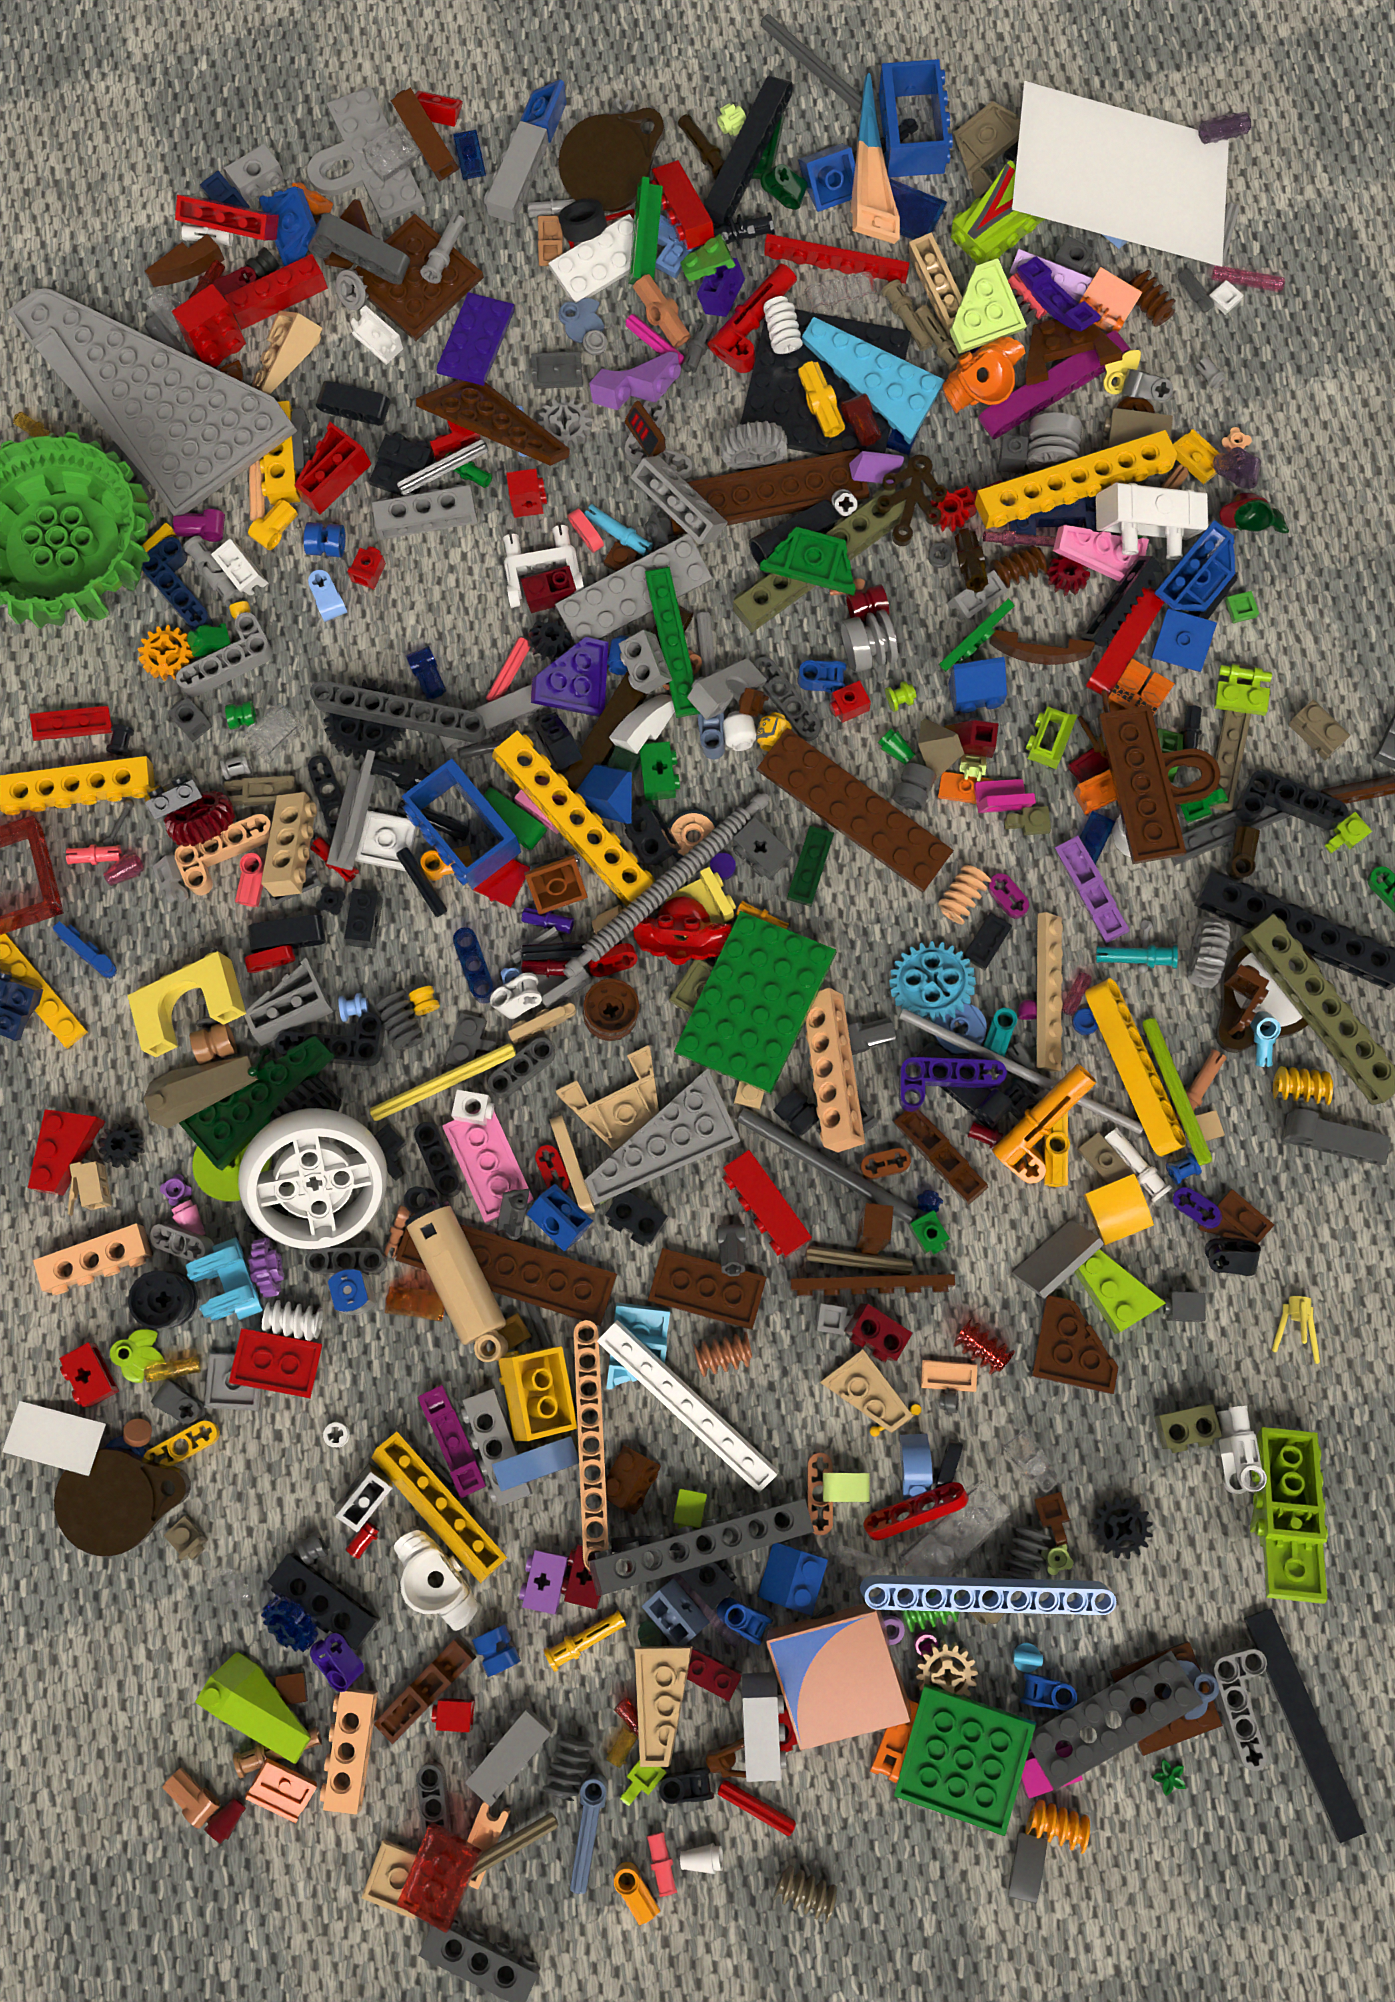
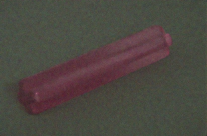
[1212,265,1285,292]

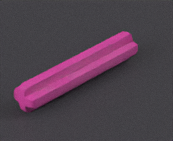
[625,314,684,365]

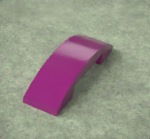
[417,1385,486,1499]

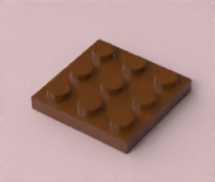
[1109,1641,1223,1756]

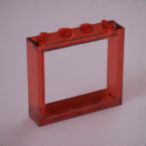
[0,815,64,935]

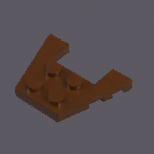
[1025,319,1123,386]

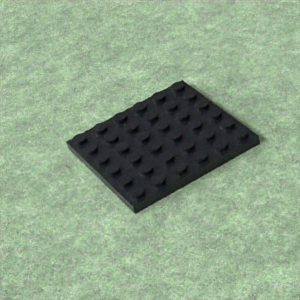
[740,309,911,456]

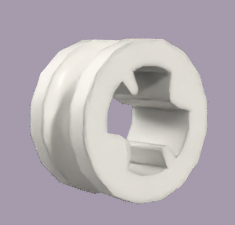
[323,1422,350,1447]

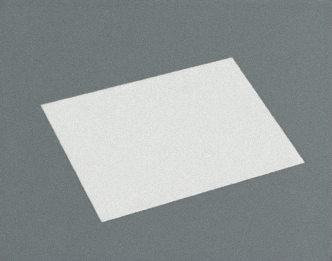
[1012,81,1229,267]

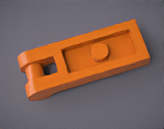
[869,1698,919,1783]

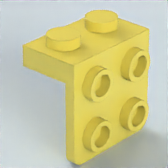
[665,867,736,939]

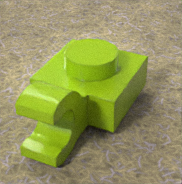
[1325,812,1372,854]
[620,1759,667,1806]

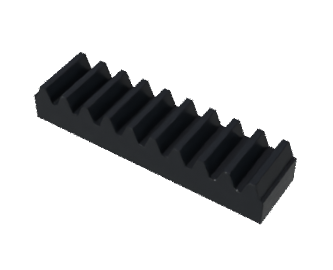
[1080,556,1162,647]

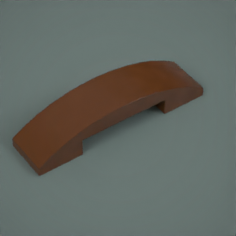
[990,630,1095,665]

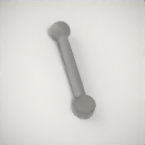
[1138,920,1152,973]

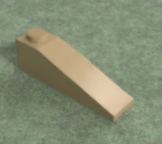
[251,311,323,395]

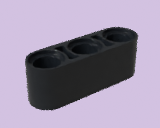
[316,381,391,426]
[248,915,326,954]
[414,1122,462,1198]

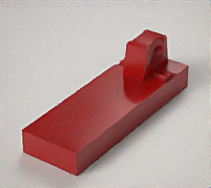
[30,706,112,741]

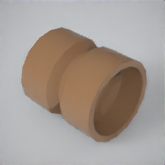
[189,1023,237,1065]

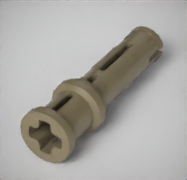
[881,280,934,351]
[915,305,961,373]

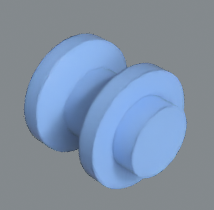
[338,993,369,1022]

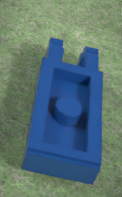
[53,921,117,979]

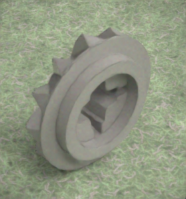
[336,269,369,310]

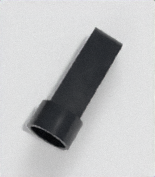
[749,500,842,566]

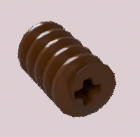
[1128,270,1176,327]
[990,545,1047,589]

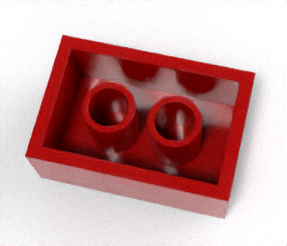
[171,284,246,367]

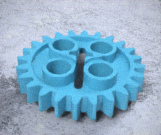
[889,941,976,1023]

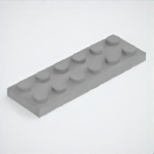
[555,534,713,644]

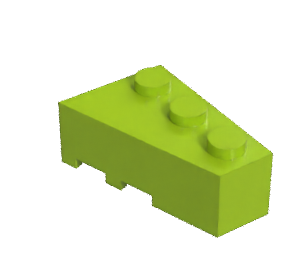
[1074,1249,1166,1334]

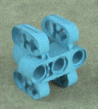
[185,1237,263,1321]

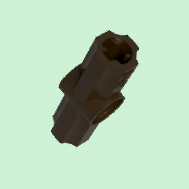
[954,528,989,593]

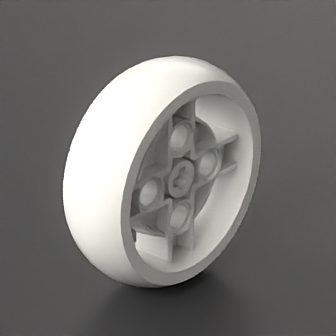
[238,1108,388,1249]

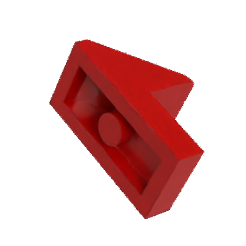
[430,420,481,461]

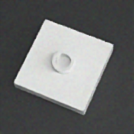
[355,810,417,871]

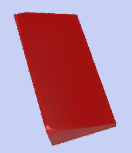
[415,91,463,127]

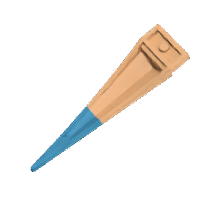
[850,73,900,244]

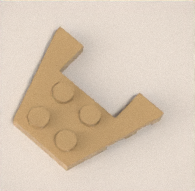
[556,1045,659,1151]

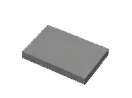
[1012,1220,1104,1298]

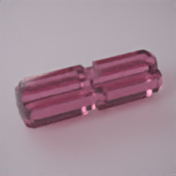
[1061,972,1092,1016]

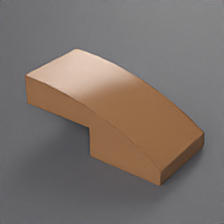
[538,216,563,266]

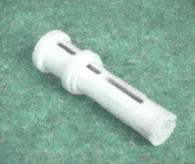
[1104,1127,1172,1203]

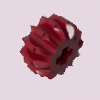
[1047,554,1090,597]

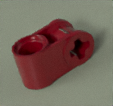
[212,266,258,300]

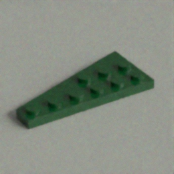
[179,1036,335,1171]

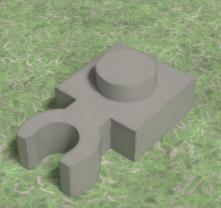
[815,1303,863,1335]

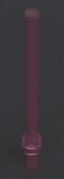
[983,530,1056,547]

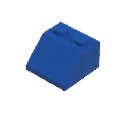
[798,143,855,212]
[948,657,1007,713]
[757,1543,828,1616]

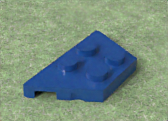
[259,186,316,267]

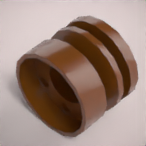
[583,978,640,1042]

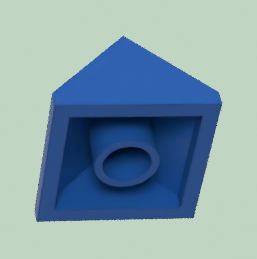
[520,79,567,143]
[575,764,632,824]

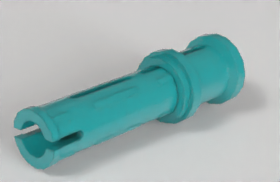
[1096,944,1178,969]

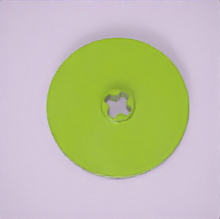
[192,1143,272,1202]

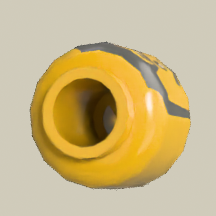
[756,712,792,752]

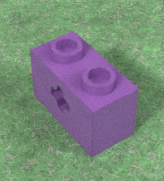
[519,1549,569,1614]

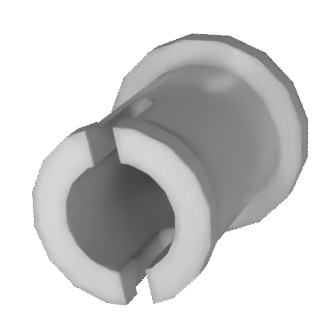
[1195,356,1226,389]

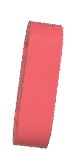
[567,508,604,553]

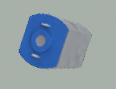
[328,1269,377,1315]

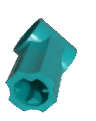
[983,1007,1018,1057]

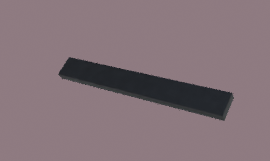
[1244,1608,1367,1843]

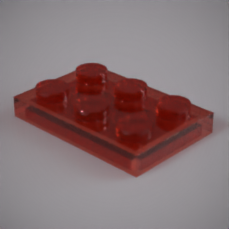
[396,1822,483,1933]

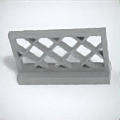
[326,750,375,871]

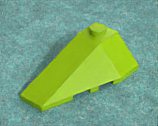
[195,1651,312,1764]

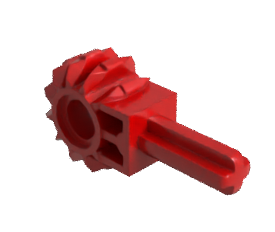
[929,480,1003,533]

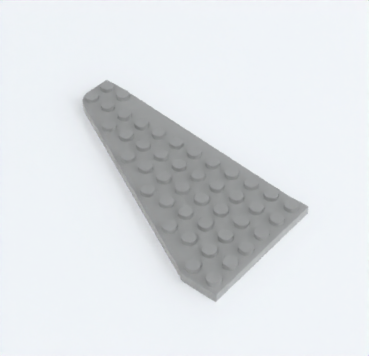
[7,288,297,516]

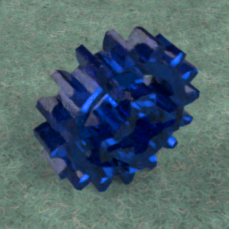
[261,1596,319,1652]

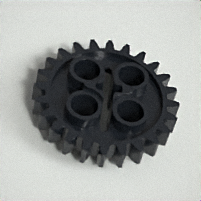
[323,680,406,761]

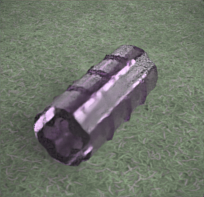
[1198,112,1251,144]

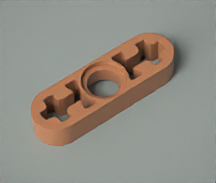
[807,1453,833,1535]

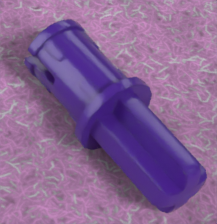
[521,907,574,934]

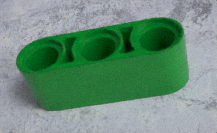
[483,787,548,851]

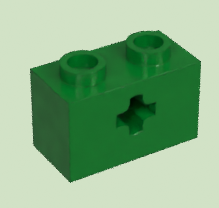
[640,741,680,801]

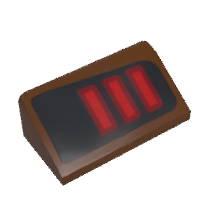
[625,400,666,457]

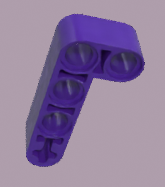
[899,1057,1007,1112]

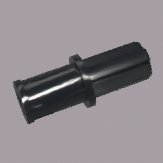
[1181,705,1202,750]

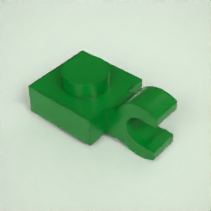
[1180,788,1228,823]

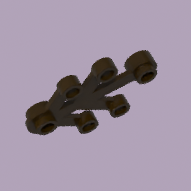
[876,454,947,546]

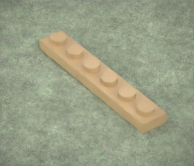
[1037,912,1063,1072]

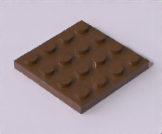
[352,214,484,342]

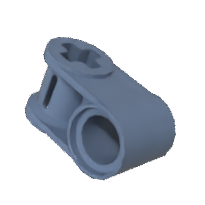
[698,712,725,760]

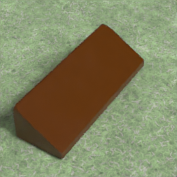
[1321,775,1395,804]

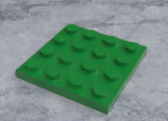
[894,1684,1036,1836]

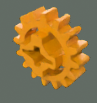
[138,625,195,681]

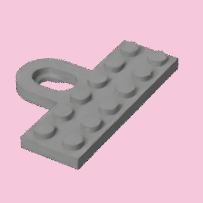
[307,86,426,223]

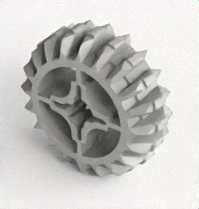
[720,421,788,471]
[1187,917,1230,988]

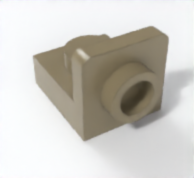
[163,1515,208,1561]

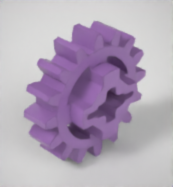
[248,1238,284,1298]

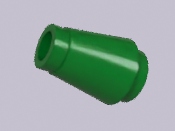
[878,728,916,765]

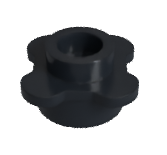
[316,886,346,915]

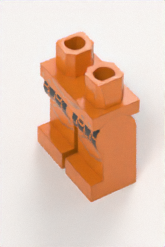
[1102,658,1175,716]

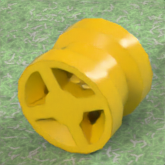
[408,986,440,1016]

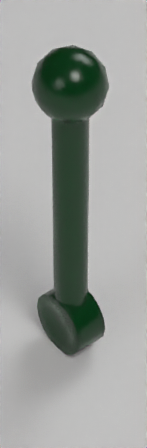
[247,1047,271,1077]

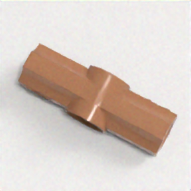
[632,274,691,349]

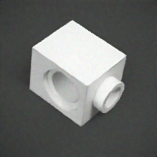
[451,1090,494,1126]

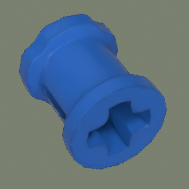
[1166,1152,1202,1185]

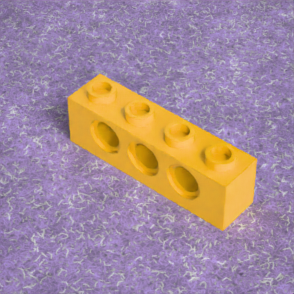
[260,401,301,505]

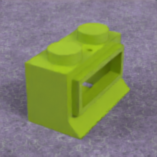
[1026,706,1078,769]

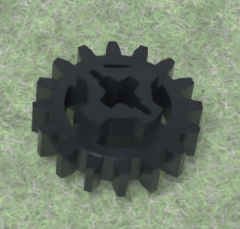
[1091,1497,1153,1559]

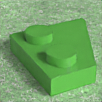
[680,234,736,282]

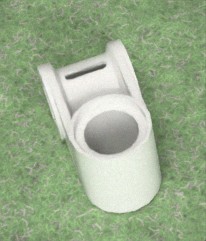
[490,973,542,1019]

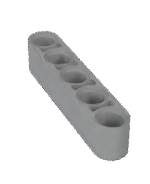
[439,684,556,753]

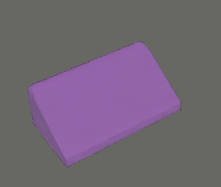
[849,451,904,484]

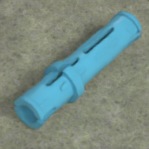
[584,504,653,557]

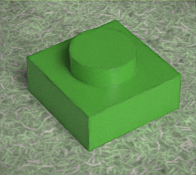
[1225,591,1259,624]

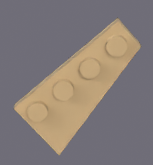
[635,1646,693,1767]

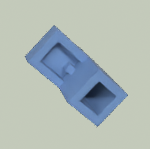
[900,1434,933,1500]

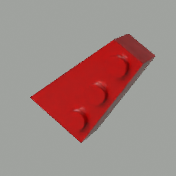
[294,422,372,515]
[27,1109,106,1196]

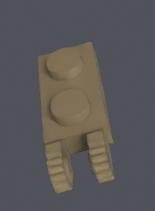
[224,776,296,806]

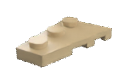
[820,1349,914,1433]

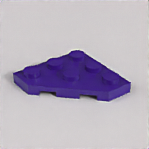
[531,637,609,717]

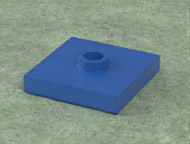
[1151,608,1217,672]

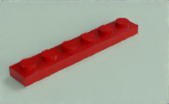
[764,234,910,284]

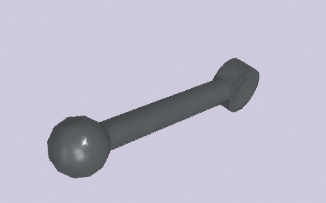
[103,800,134,846]

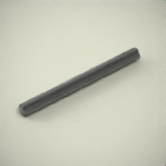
[761,14,863,112]

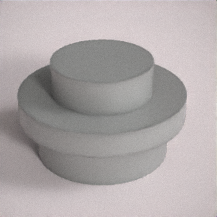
[583,330,607,355]

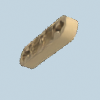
[549,1115,595,1215]

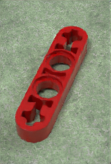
[863,1482,969,1541]

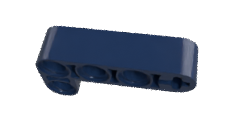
[142,537,213,631]

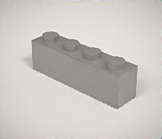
[484,121,549,223]

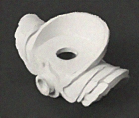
[394,1530,478,1631]

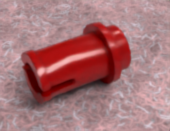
[345,1521,379,1559]

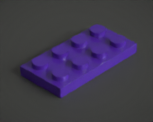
[437,292,515,386]

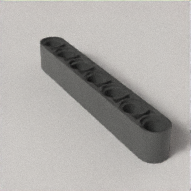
[310,681,486,743]

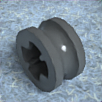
[928,543,952,568]

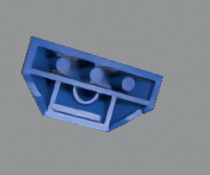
[1154,520,1235,611]

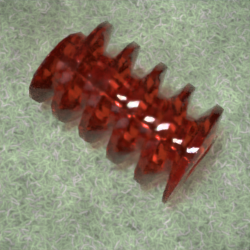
[953,1317,1015,1375]

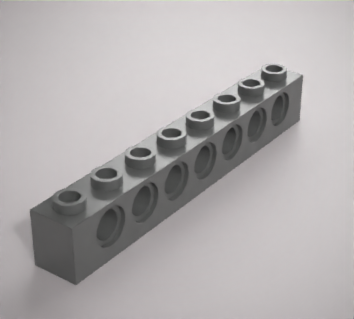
[588,1495,814,1595]

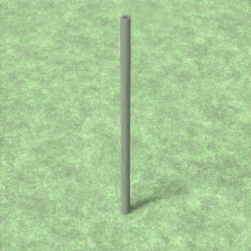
[899,1008,1144,1135]

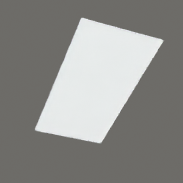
[2,1401,106,1476]

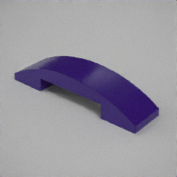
[1017,256,1101,331]

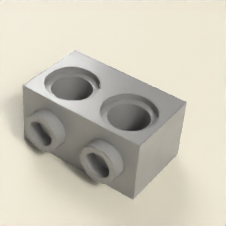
[619,630,672,694]

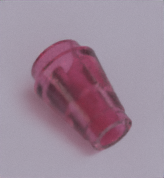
[103,853,144,886]

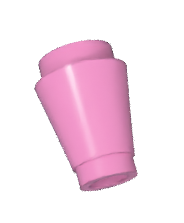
[171,1200,206,1236]

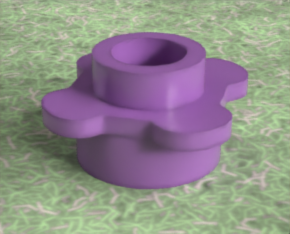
[160,1174,192,1206]

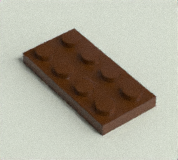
[648,1248,767,1330]

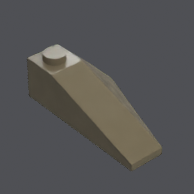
[144,1056,258,1129]

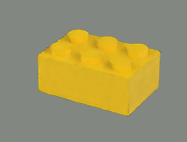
[500,1346,578,1441]

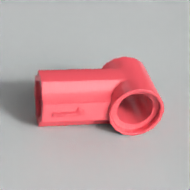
[235,853,265,907]

